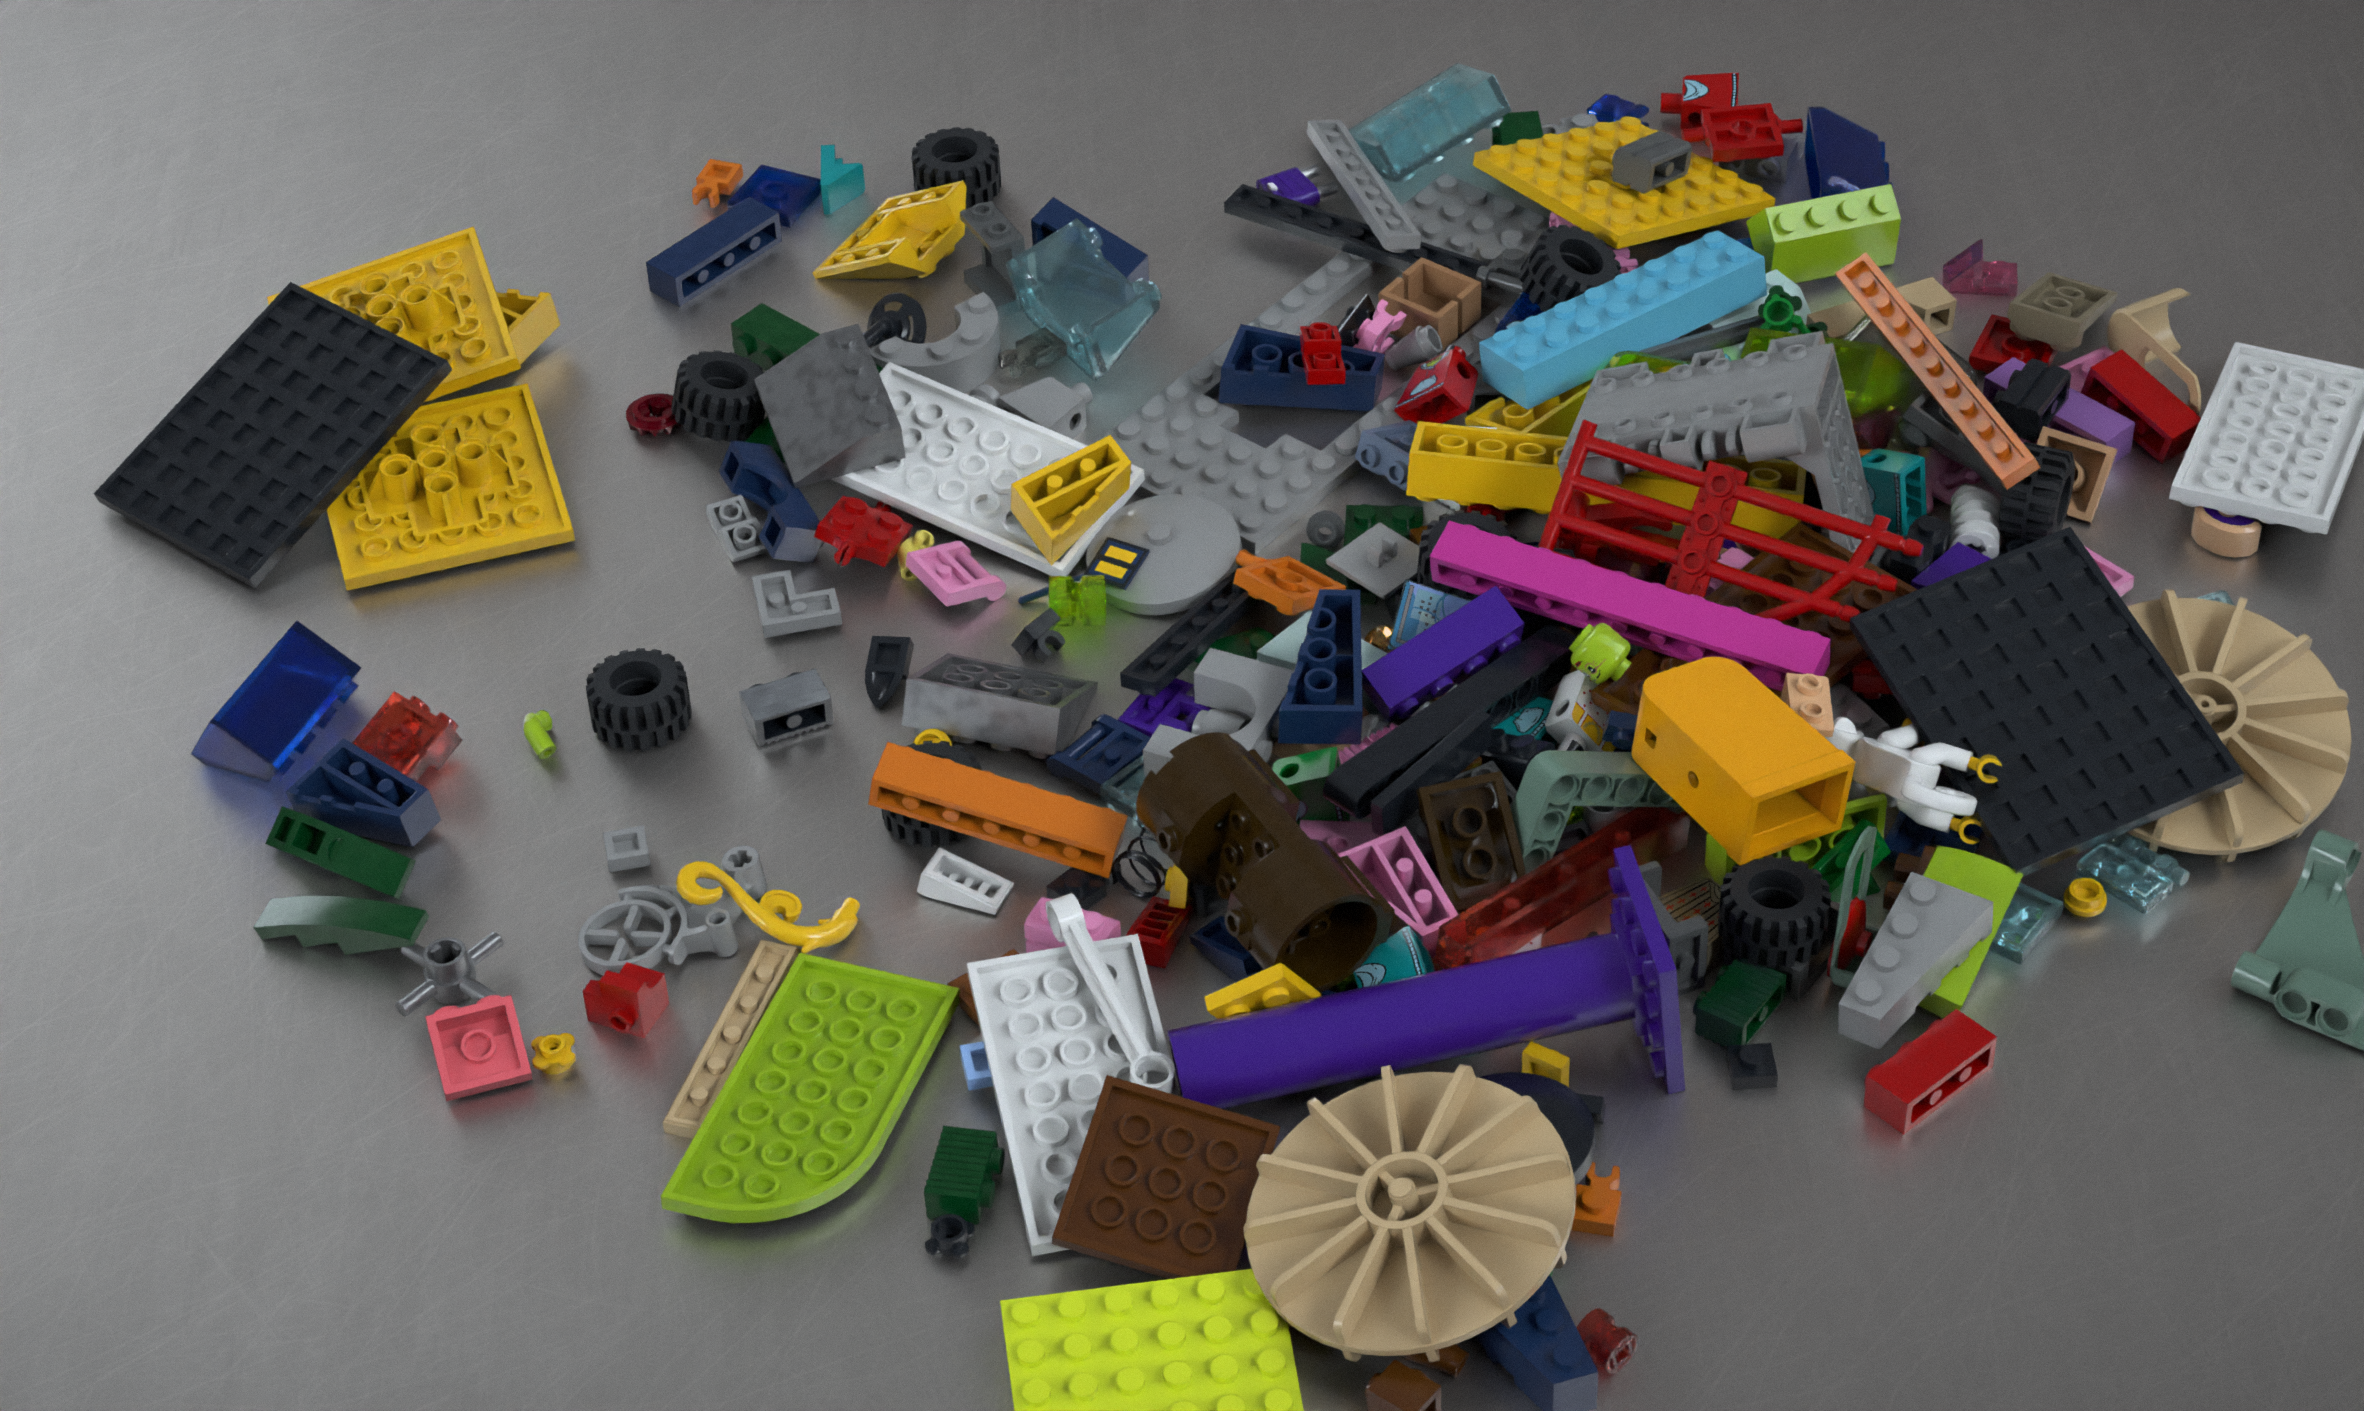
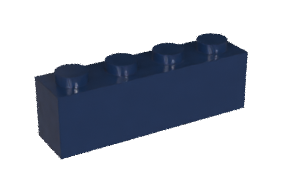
[646,197,782,307]

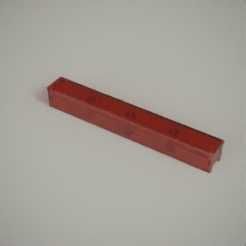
[1433,807,1691,969]

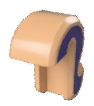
[2191,506,2262,558]

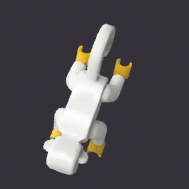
[1825,717,2002,844]

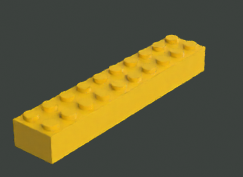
[1406,421,1806,539]

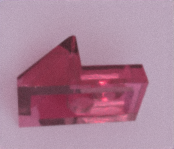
[1942,239,2018,296]

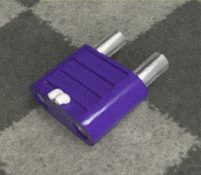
[1256,164,1338,206]

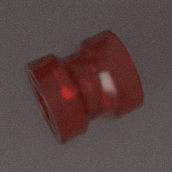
[1576,1308,1639,1374]

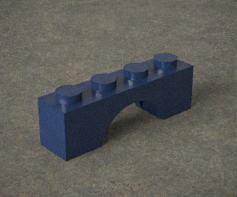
[718,440,824,563]

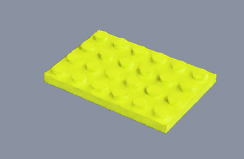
[1000,1269,1304,1411]

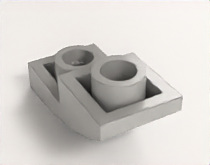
[706,494,768,562]

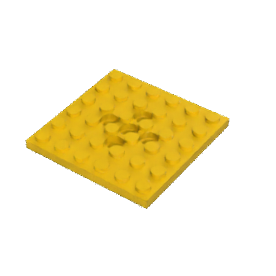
[1473,116,1776,249]
[267,226,521,402]
[326,383,575,591]

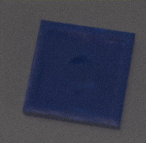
[727,164,821,228]

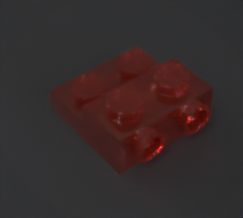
[352,691,463,781]

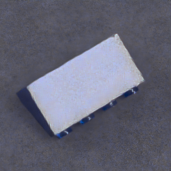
[1804,106,1893,200]
[191,620,362,783]

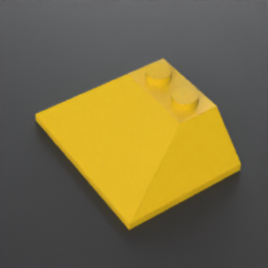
[812,180,966,279]

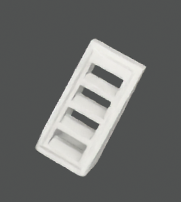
[917,847,1014,915]

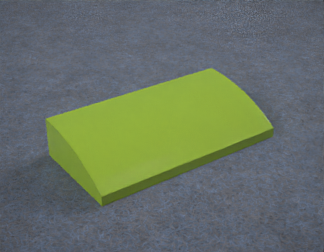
[1918,846,2024,1018]

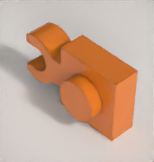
[692,159,743,208]
[1571,1162,1622,1237]

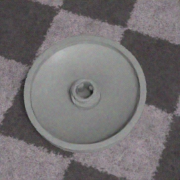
[1086,494,1242,615]

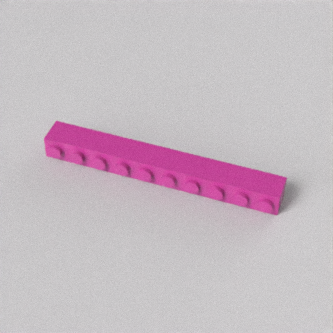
[1429,520,1830,691]

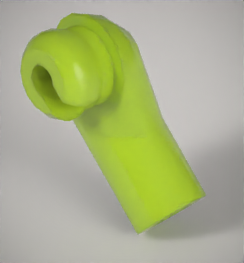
[523,710,557,759]

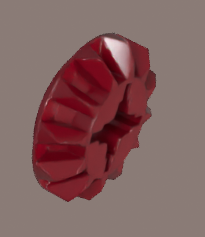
[626,393,682,437]

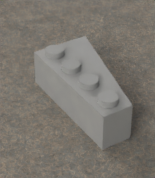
[1838,872,1994,1049]

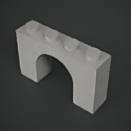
[1143,648,1294,779]

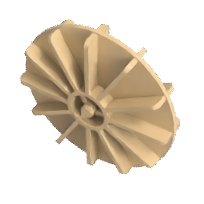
[2127,589,2351,863]
[1243,1064,1577,1363]

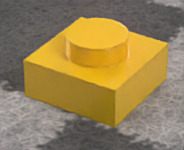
[1165,864,1195,909]
[1522,1041,1570,1087]

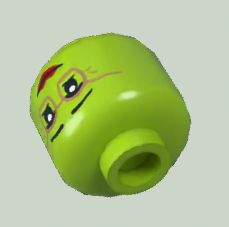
[1568,623,1632,684]

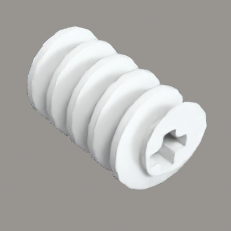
[1949,485,2000,559]

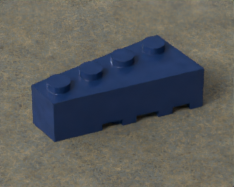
[1219,324,1385,411]

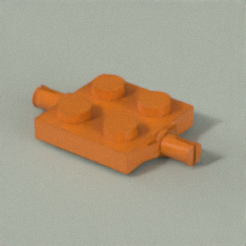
[1233,549,1346,616]

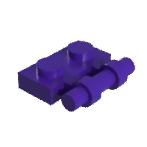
[1118,678,1215,738]

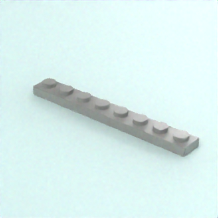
[1307,120,1421,253]

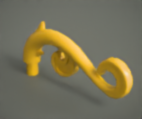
[676,861,860,954]

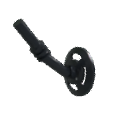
[863,293,927,348]

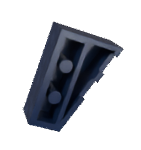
[1031,197,1149,307]
[1474,1274,1599,1411]

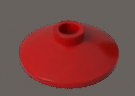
[1827,896,1873,978]

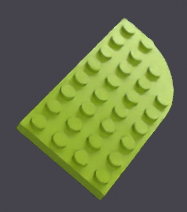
[660,953,960,1224]

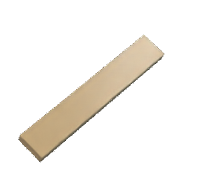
[662,940,801,1139]

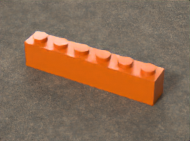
[868,742,1128,878]

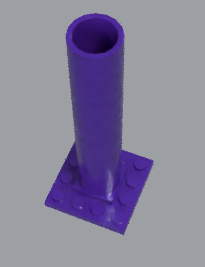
[1168,845,1685,1109]

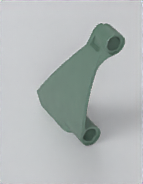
[2231,829,2364,1051]

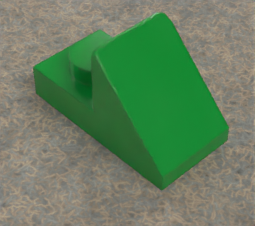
[1811,818,1891,903]

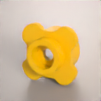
[531,1033,576,1075]

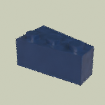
[285,738,441,847]

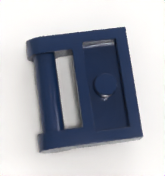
[1046,714,1150,796]

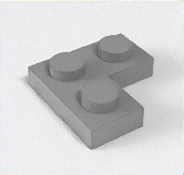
[752,570,842,638]

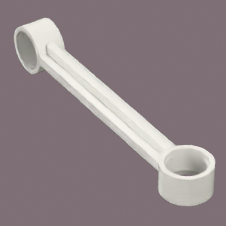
[1046,893,1175,1094]

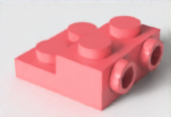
[425,995,533,1101]

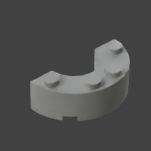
[869,292,1001,393]

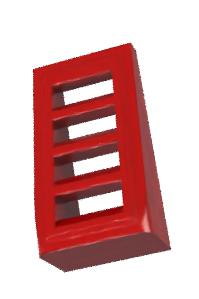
[1126,896,1193,969]

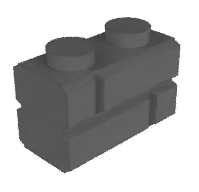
[1612,131,1692,194]

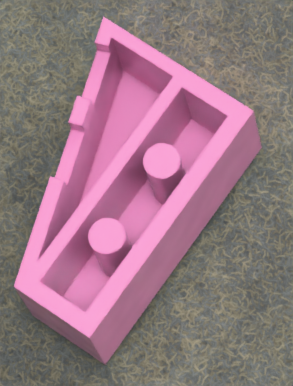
[1338,826,1463,962]

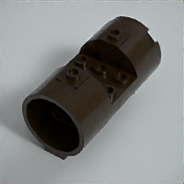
[1136,732,1395,992]

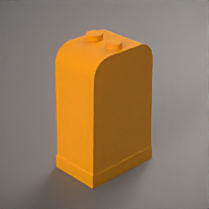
[1631,657,1856,866]

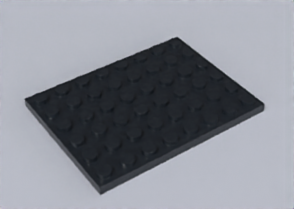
[93,282,452,588]
[1850,527,2244,877]

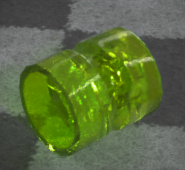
[1049,575,1107,627]

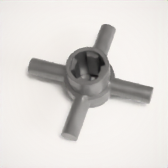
[395,932,503,1017]

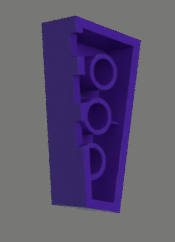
[1362,586,1524,723]

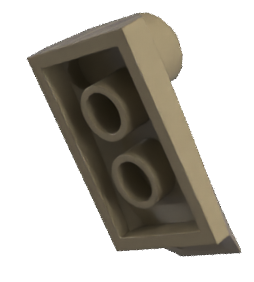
[2007,272,2118,352]

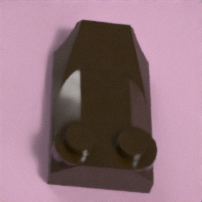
[1416,771,1531,934]

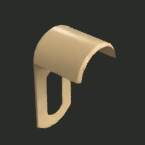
[2107,288,2201,416]

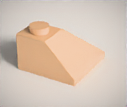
[2037,426,2117,523]

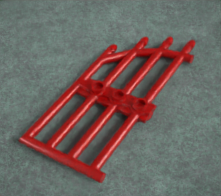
[1537,420,1924,623]

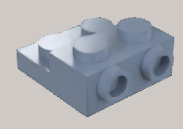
[1355,420,1417,491]

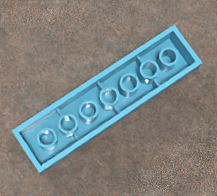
[1479,230,1767,410]

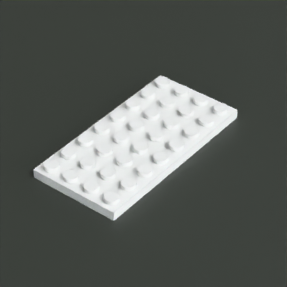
[2169,342,2364,534]
[831,362,1145,581]
[967,934,1181,1256]

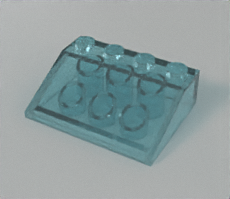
[1348,63,1512,183]

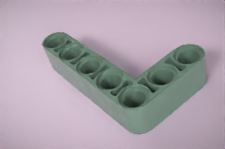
[1511,750,1681,878]

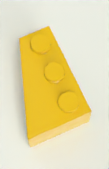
[496,288,561,365]
[1011,435,1131,565]

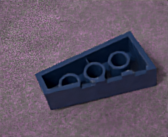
[1278,589,1363,744]

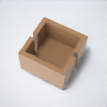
[1378,257,1481,354]

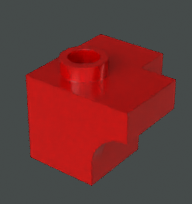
[582,962,669,1038]

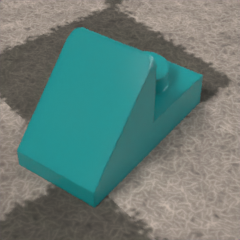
[821,144,865,214]

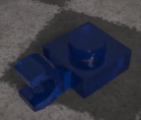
[1586,93,1649,128]

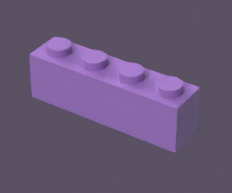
[1983,357,2135,465]

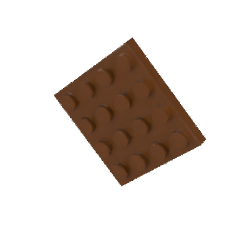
[1052,1075,1281,1279]

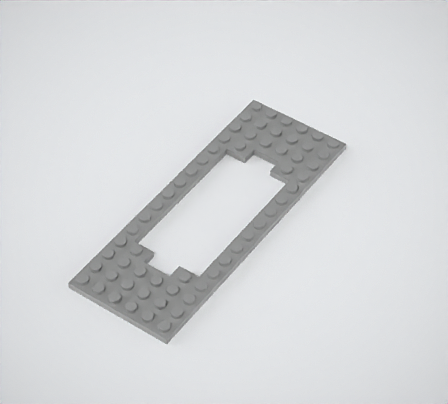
[1096,173,1615,555]

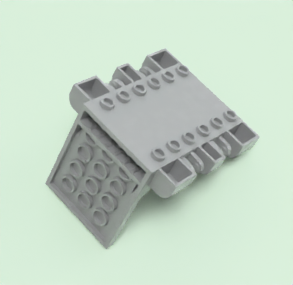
[1557,331,1874,553]

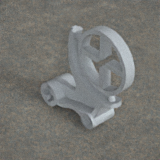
[578,846,767,975]

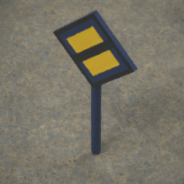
[1018,536,1150,604]

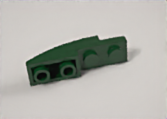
[265,806,416,899]

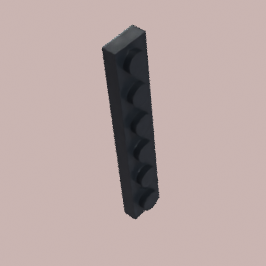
[1120,565,1260,697]

